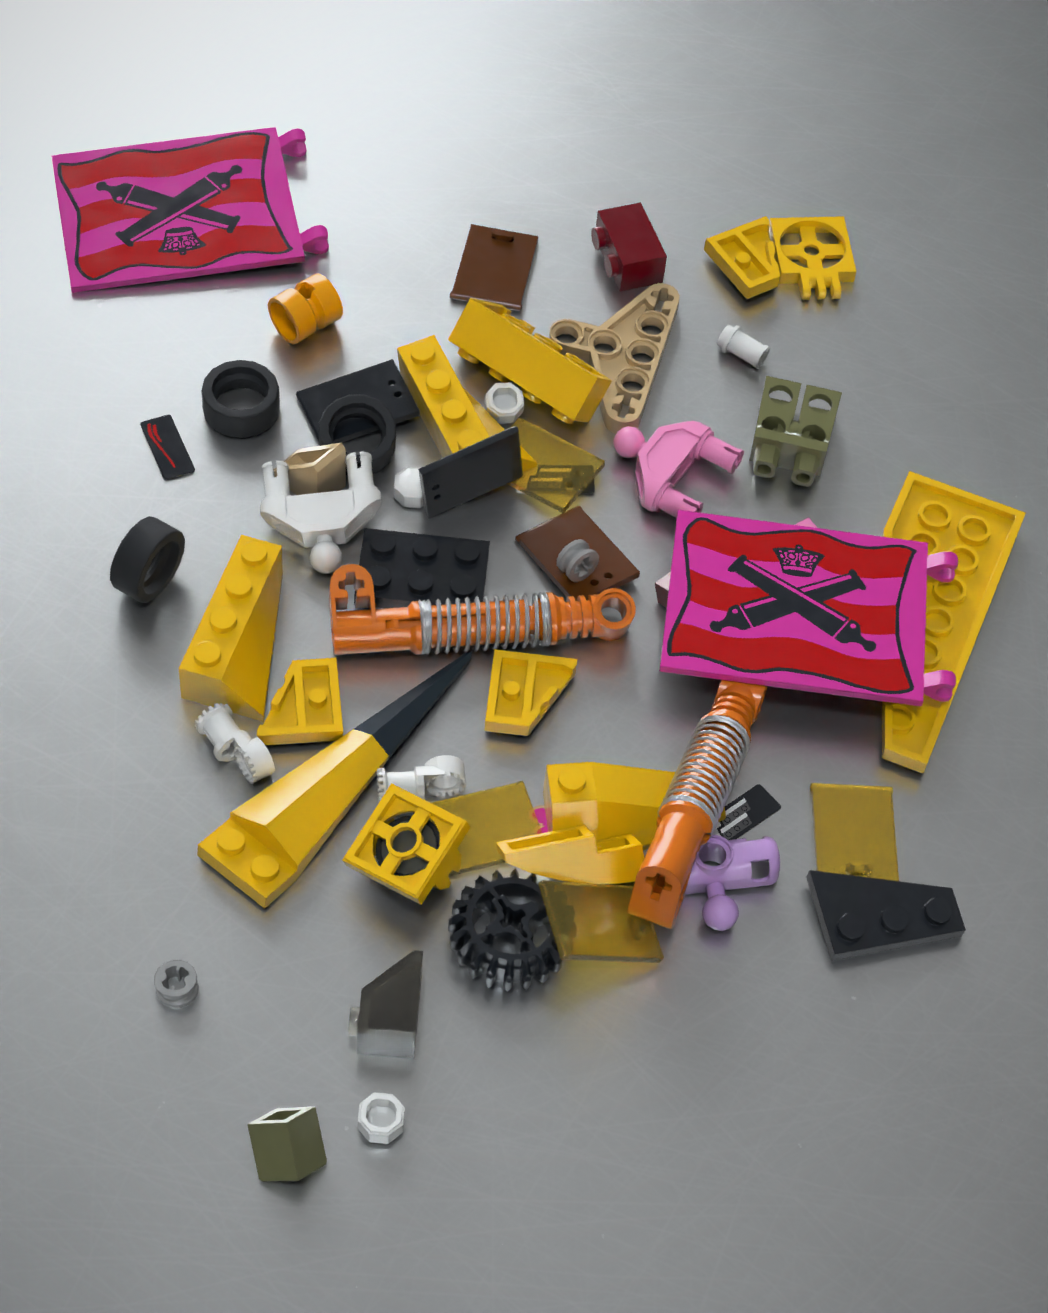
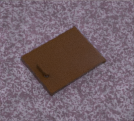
[450,224,538,311]
[515,505,640,601]

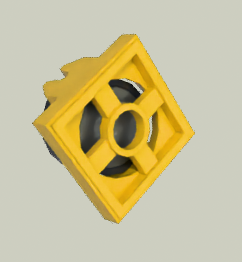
[342,783,471,905]

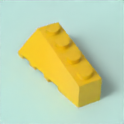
[448,298,612,425]
[397,335,538,473]
[179,534,283,722]

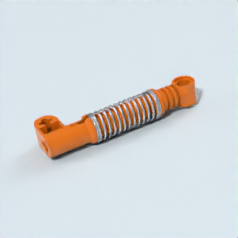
[329,564,636,655]
[627,680,768,930]

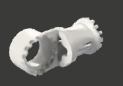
[194,703,275,784]
[377,755,466,803]

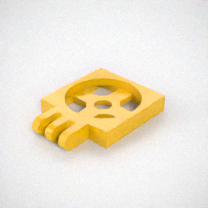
[768,216,856,300]

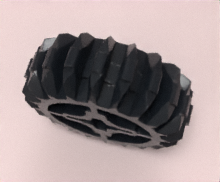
[448,868,575,992]

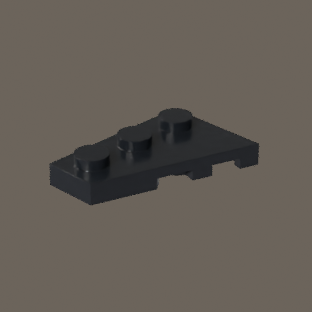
[806,870,966,961]

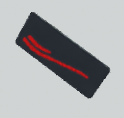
[140,414,195,480]

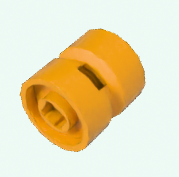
[268,273,343,344]

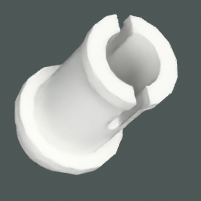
[717,324,770,369]

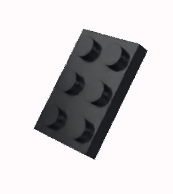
[354,528,490,609]

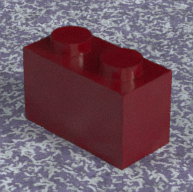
[591,202,667,292]

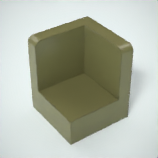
[247,1107,327,1182]

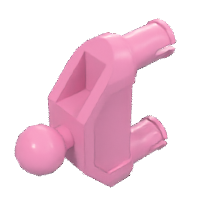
[613,421,744,518]

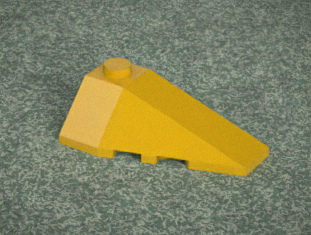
[543,762,726,851]

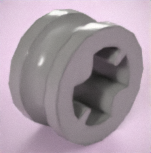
[556,539,599,582]
[154,960,199,1008]

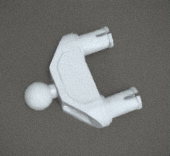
[260,452,382,574]

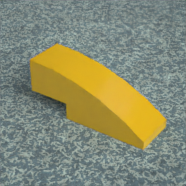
[496,825,644,884]

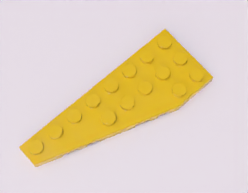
[882,471,1026,774]

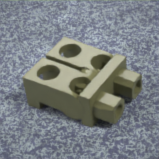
[749,376,842,487]

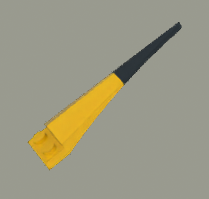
[197,651,472,909]

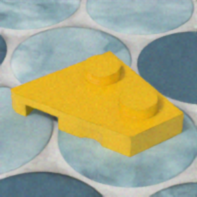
[704,216,781,299]
[484,649,577,736]
[257,658,343,745]

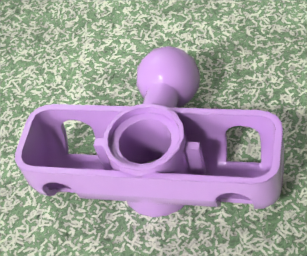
[644,835,780,931]

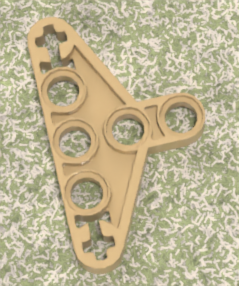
[549,283,680,434]

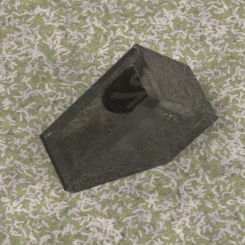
[348,950,423,1058]

